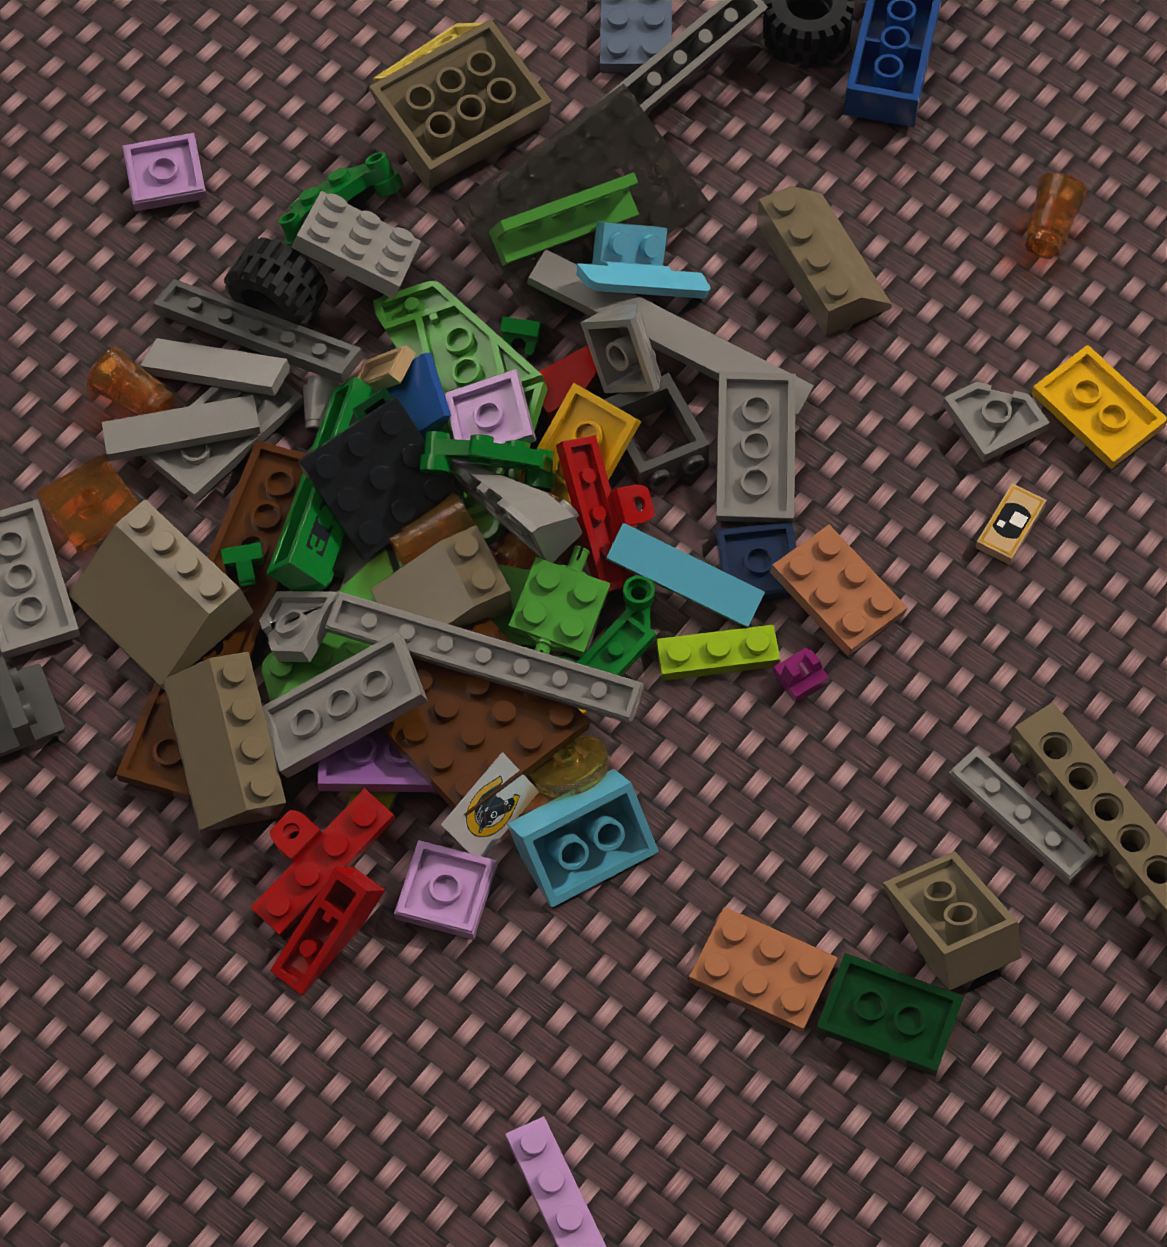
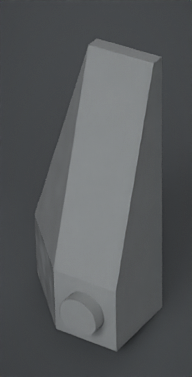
[448,460,582,563]

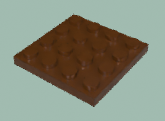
[378,617,590,817]

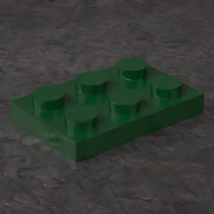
[816,953,964,1077]

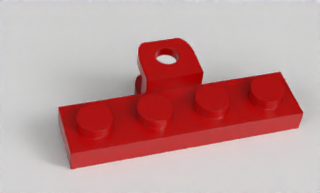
[556,435,655,593]
[250,788,396,938]

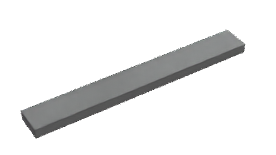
[527,249,814,420]
[325,591,644,724]

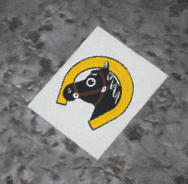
[441,752,540,857]

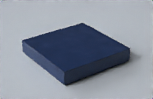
[715,522,797,601]

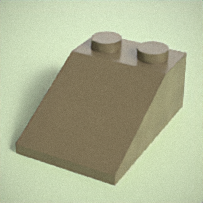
[370,525,512,629]
[883,851,1022,991]

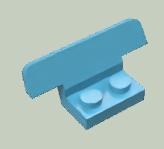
[576,222,710,298]

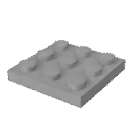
[291,191,421,299]

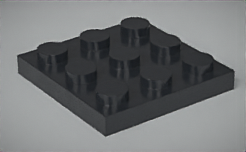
[297,396,461,560]

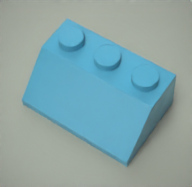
[507,769,659,907]

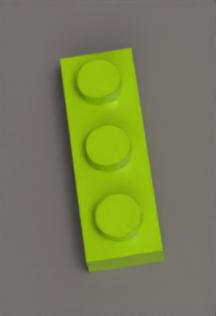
[656,624,780,681]

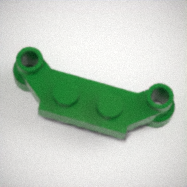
[278,152,403,255]
[419,431,556,492]
[558,575,656,676]

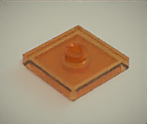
[37,453,139,553]

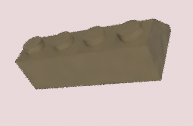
[757,186,892,336]
[163,652,286,833]

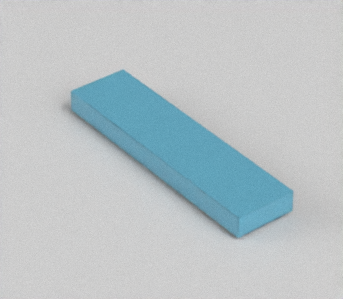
[605,523,765,628]

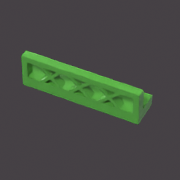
[489,173,639,266]

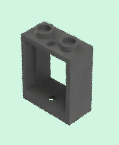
[604,373,709,489]

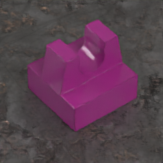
[773,647,829,704]

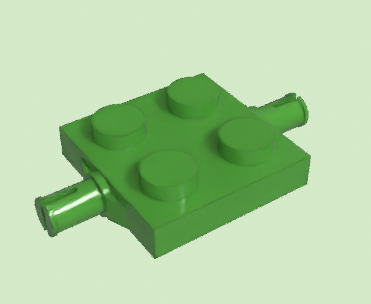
[508,546,611,658]

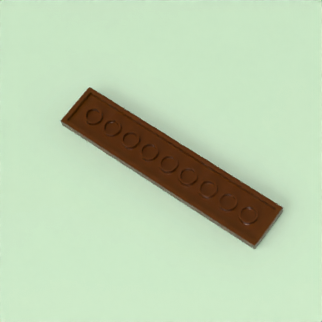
[116,440,307,802]

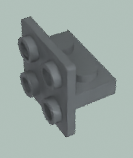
[0,656,66,757]

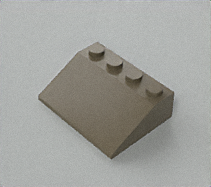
[369,19,552,190]
[69,499,253,690]

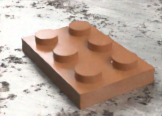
[770,524,908,656]
[689,907,838,1034]

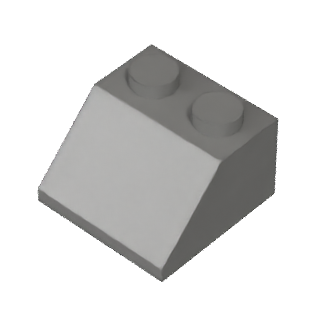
[580,303,661,393]

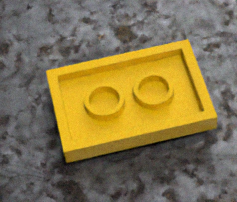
[1031,345,1167,469]
[519,383,641,506]

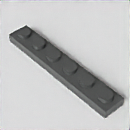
[153,279,363,384]

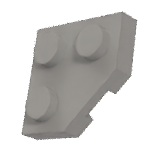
[943,382,1050,463]
[259,591,337,662]

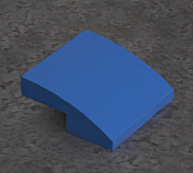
[386,353,451,438]

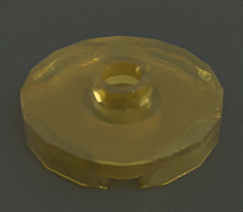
[530,736,610,797]

